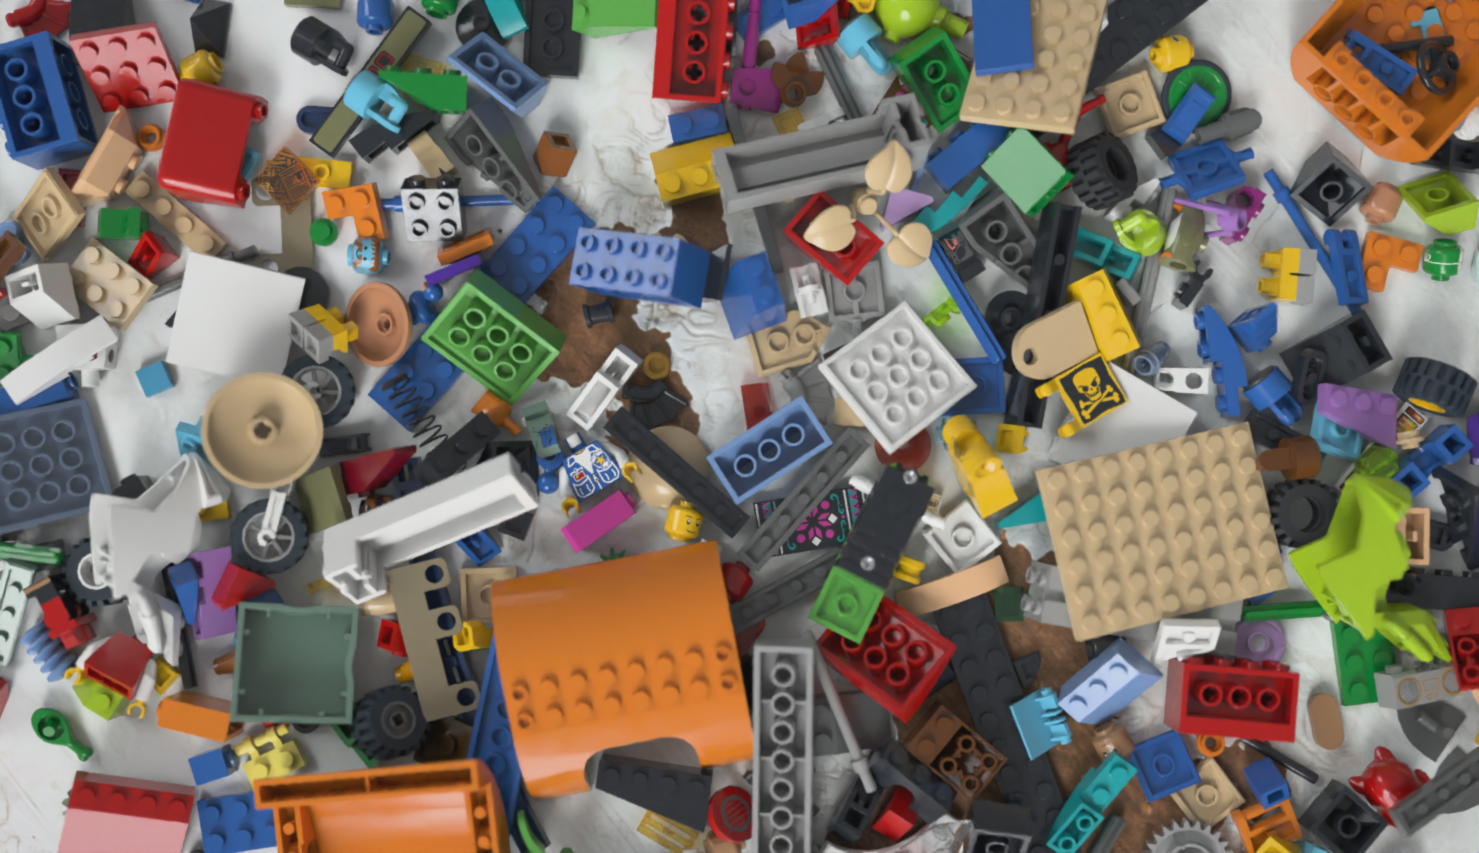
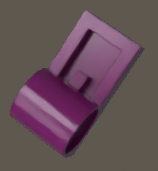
[1219,186,1267,246]

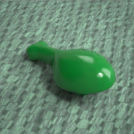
[31,707,94,762]

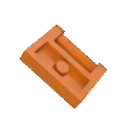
[1230,799,1304,853]

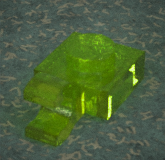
[922,295,961,328]

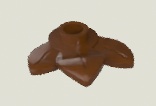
[771,52,825,108]

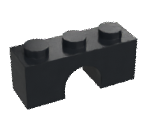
[412,411,501,487]
[869,738,958,825]

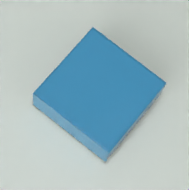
[135,360,175,398]

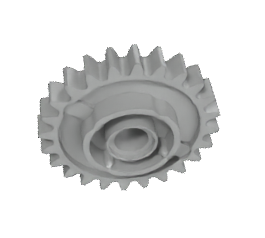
[1141,817,1233,853]

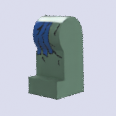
[521,400,562,459]

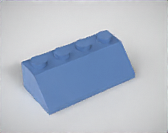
[706,396,832,505]

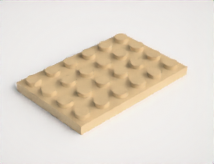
[959,0,1109,134]

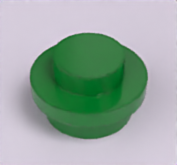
[309,218,338,247]

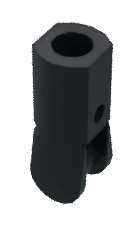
[319,433,372,458]

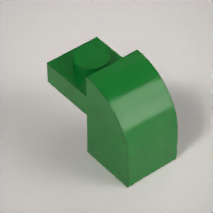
[97,207,149,241]

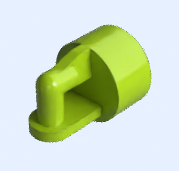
[1112,209,1167,257]

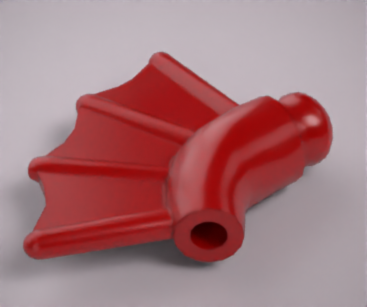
[5,0,71,37]

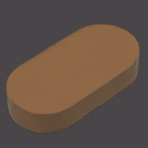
[1307,693,1344,750]

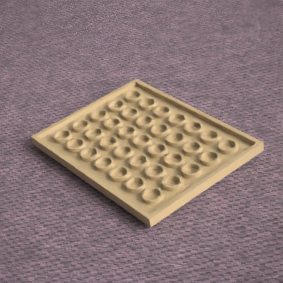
[1035,422,1288,641]

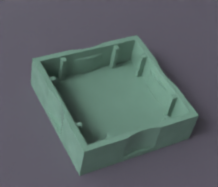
[230,602,359,724]

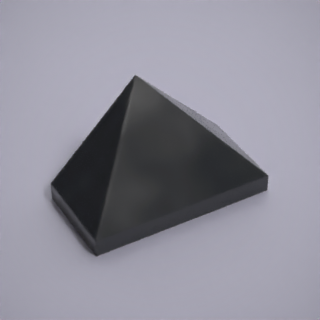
[190,0,232,59]

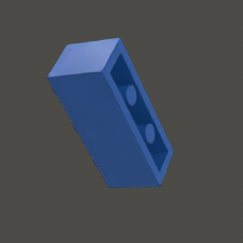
[925,122,1010,194]

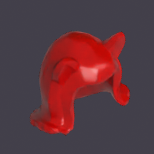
[1348,746,1431,828]

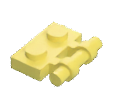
[234,723,308,787]

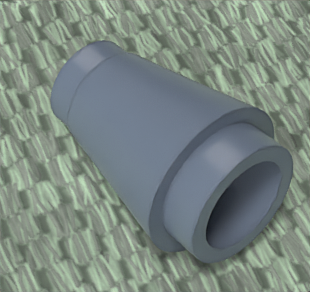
[1133,341,1170,376]

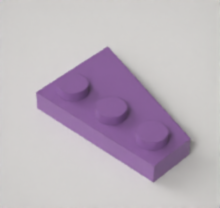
[1317,383,1397,452]

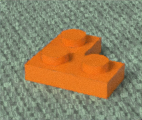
[322,182,390,240]
[1361,231,1424,293]

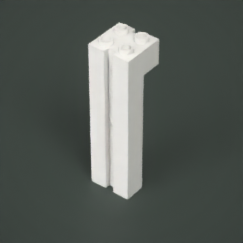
[322,453,539,605]

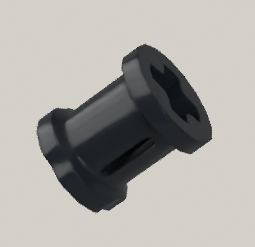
[582,298,616,329]

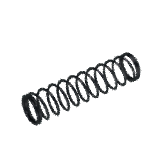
[380,372,470,475]

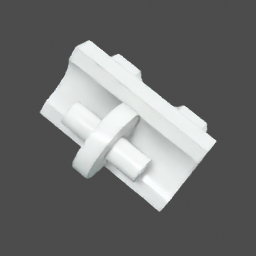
[789,263,829,319]

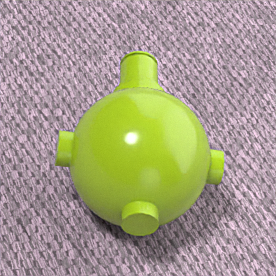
[874,0,969,44]

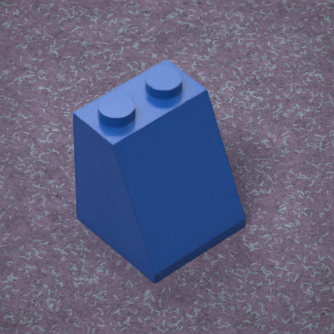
[720,251,787,340]

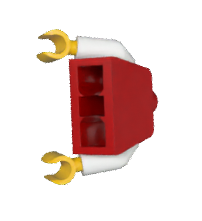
[64,632,157,719]

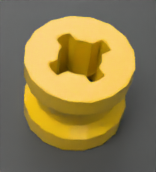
[894,555,926,585]

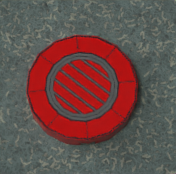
[707,785,753,844]

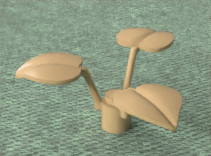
[803,139,932,267]

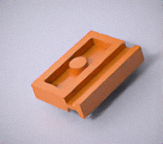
[437,227,495,266]

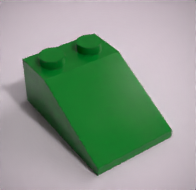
[888,26,970,134]

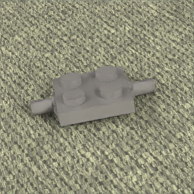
[823,261,885,339]

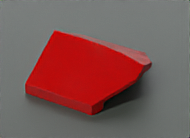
[795,1,840,50]

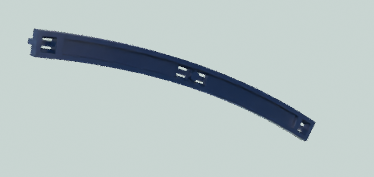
[393,457,551,853]

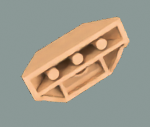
[71,105,143,208]

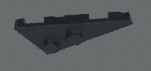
[1431,466,1479,571]

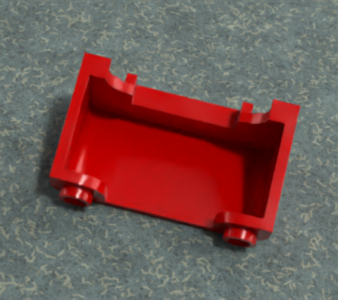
[157,78,269,209]

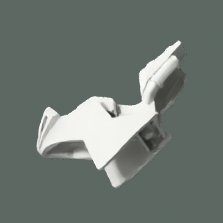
[89,452,231,666]

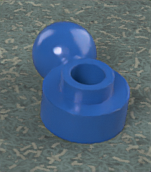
[536,447,566,494]

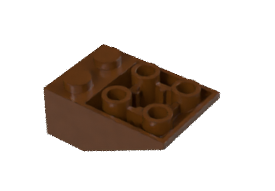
[902,699,1008,803]

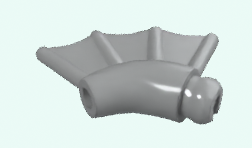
[778,358,834,425]

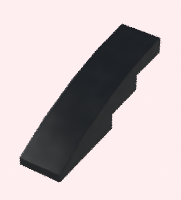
[1410,138,1479,174]

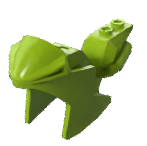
[1288,473,1452,662]

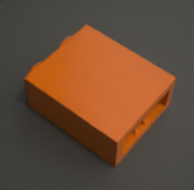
[156,690,245,742]

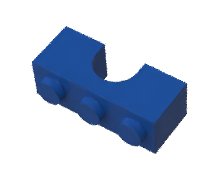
[1382,424,1474,499]

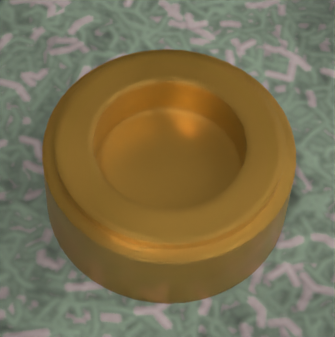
[643,352,671,380]

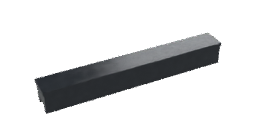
[1003,202,1082,429]

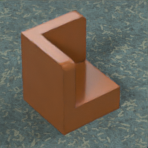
[533,131,578,178]

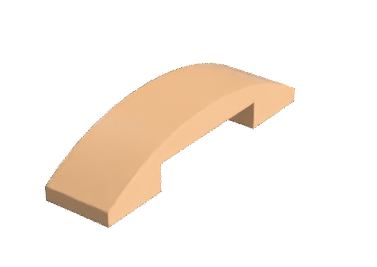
[894,555,1009,616]

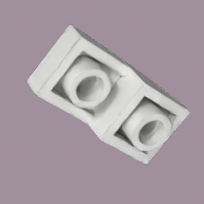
[1103,179,1161,224]

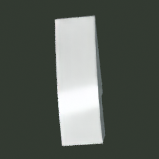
[566,343,644,431]

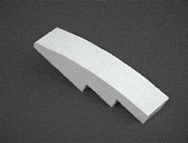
[0,315,118,405]

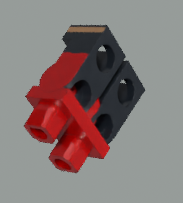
[23,573,98,650]

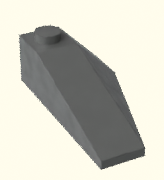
[444,98,543,213]
[957,187,1036,289]

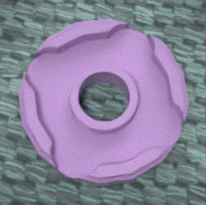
[1232,618,1286,665]

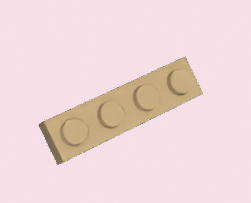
[124,171,230,257]

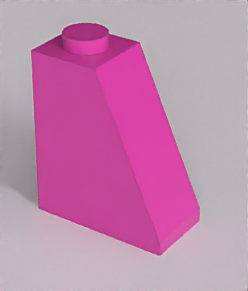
[560,490,638,554]

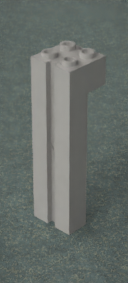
[711,93,933,214]
[1021,560,1244,655]

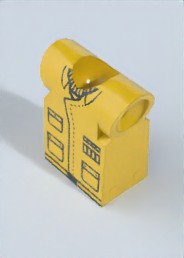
[942,415,1018,519]

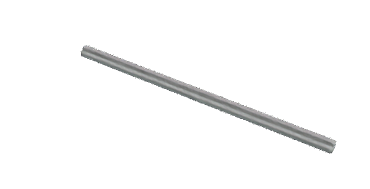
[1120,187,1178,376]

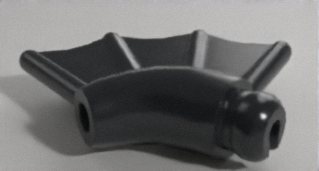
[621,379,689,430]

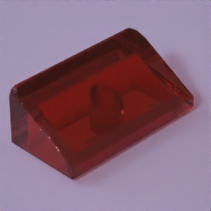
[740,382,773,430]

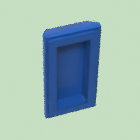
[1161,81,1217,145]

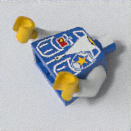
[559,432,643,518]

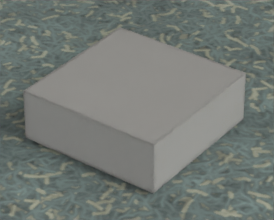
[1113,278,1141,308]

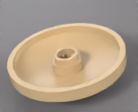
[201,372,323,489]

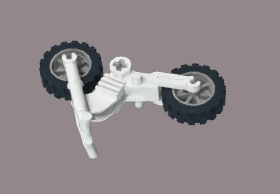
[201,354,356,575]

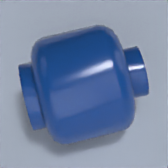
[356,0,395,36]

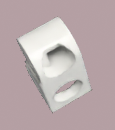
[1153,368,1209,395]

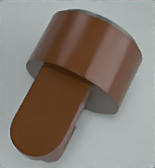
[1255,435,1322,481]

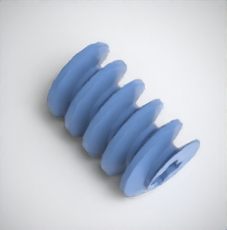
[19,620,77,683]

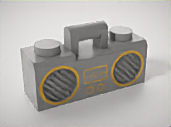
[1374,652,1469,710]

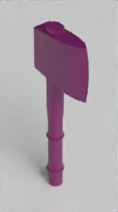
[728,0,782,114]

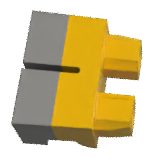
[1257,248,1318,306]
[288,304,358,364]

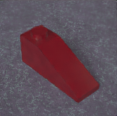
[339,445,417,498]

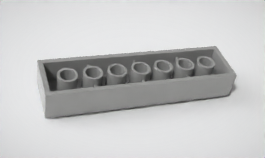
[752,637,815,853]

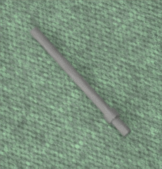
[801,630,877,793]

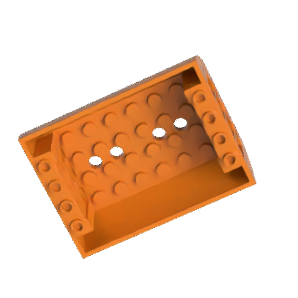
[1290,0,1479,163]

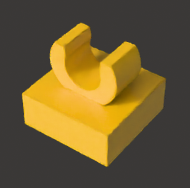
[995,424,1030,455]

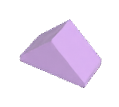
[879,189,934,232]

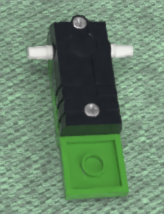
[808,462,947,644]

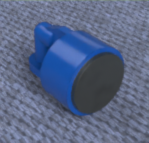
[1242,365,1304,426]

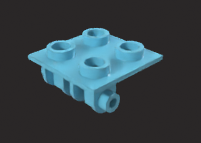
[1010,686,1073,760]

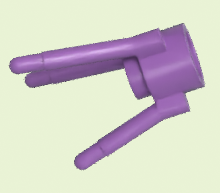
[1174,197,1247,238]

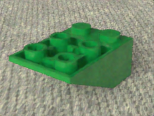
[379,66,467,115]

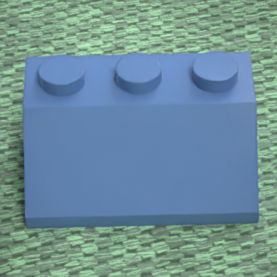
[447,31,548,118]
[1057,637,1163,725]

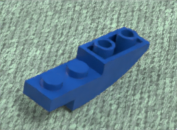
[1193,305,1248,417]

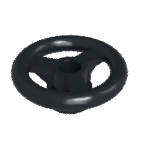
[1416,41,1460,96]

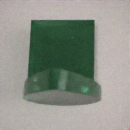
[990,584,1024,622]

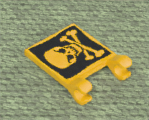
[1035,352,1128,438]

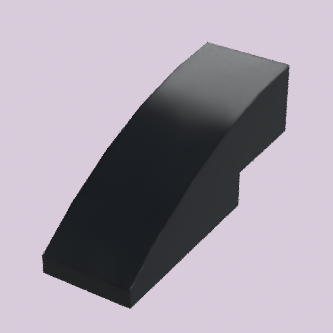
[348,111,441,164]

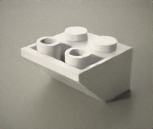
[4,263,80,330]

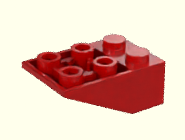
[1444,607,1479,691]

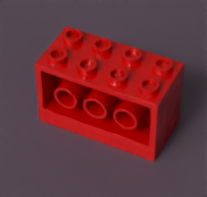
[652,0,736,104]
[1163,654,1300,743]

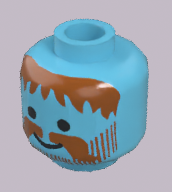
[347,237,391,274]

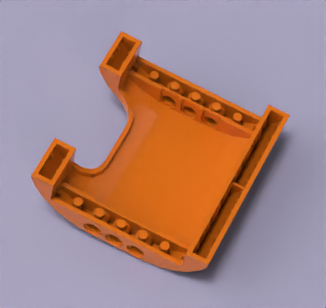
[491,539,753,802]
[253,759,511,853]

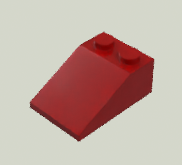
[782,192,884,286]

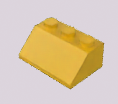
[649,132,734,208]
[1064,268,1142,362]

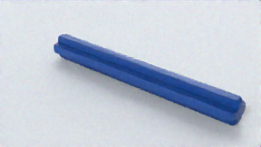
[928,239,1007,364]

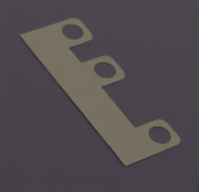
[251,176,314,273]
[386,558,480,722]

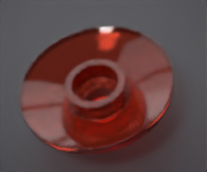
[875,428,931,470]

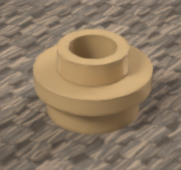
[1395,429,1425,449]

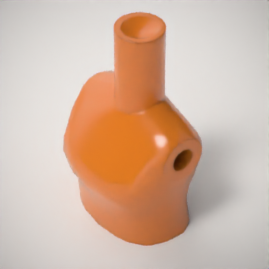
[471,390,523,437]

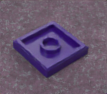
[424,252,486,286]

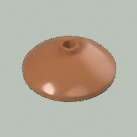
[344,282,412,367]

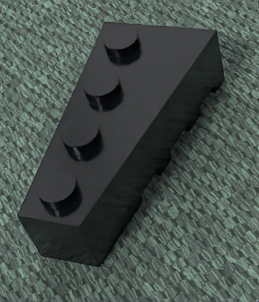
[595,753,713,833]

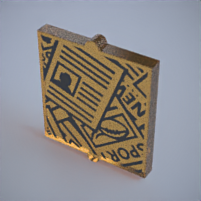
[254,146,321,214]

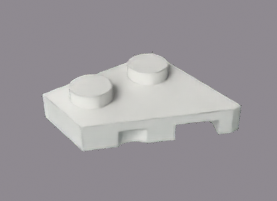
[1150,619,1221,669]

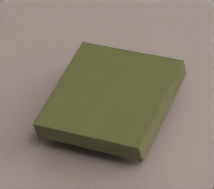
[295,465,354,534]

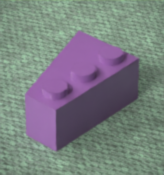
[180,546,238,640]

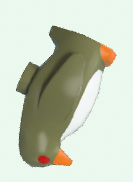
[1158,201,1209,272]

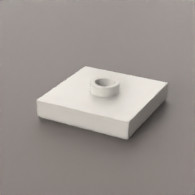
[922,499,1002,573]

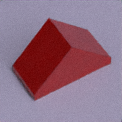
[128,230,180,280]
[211,561,276,611]
[871,785,917,843]

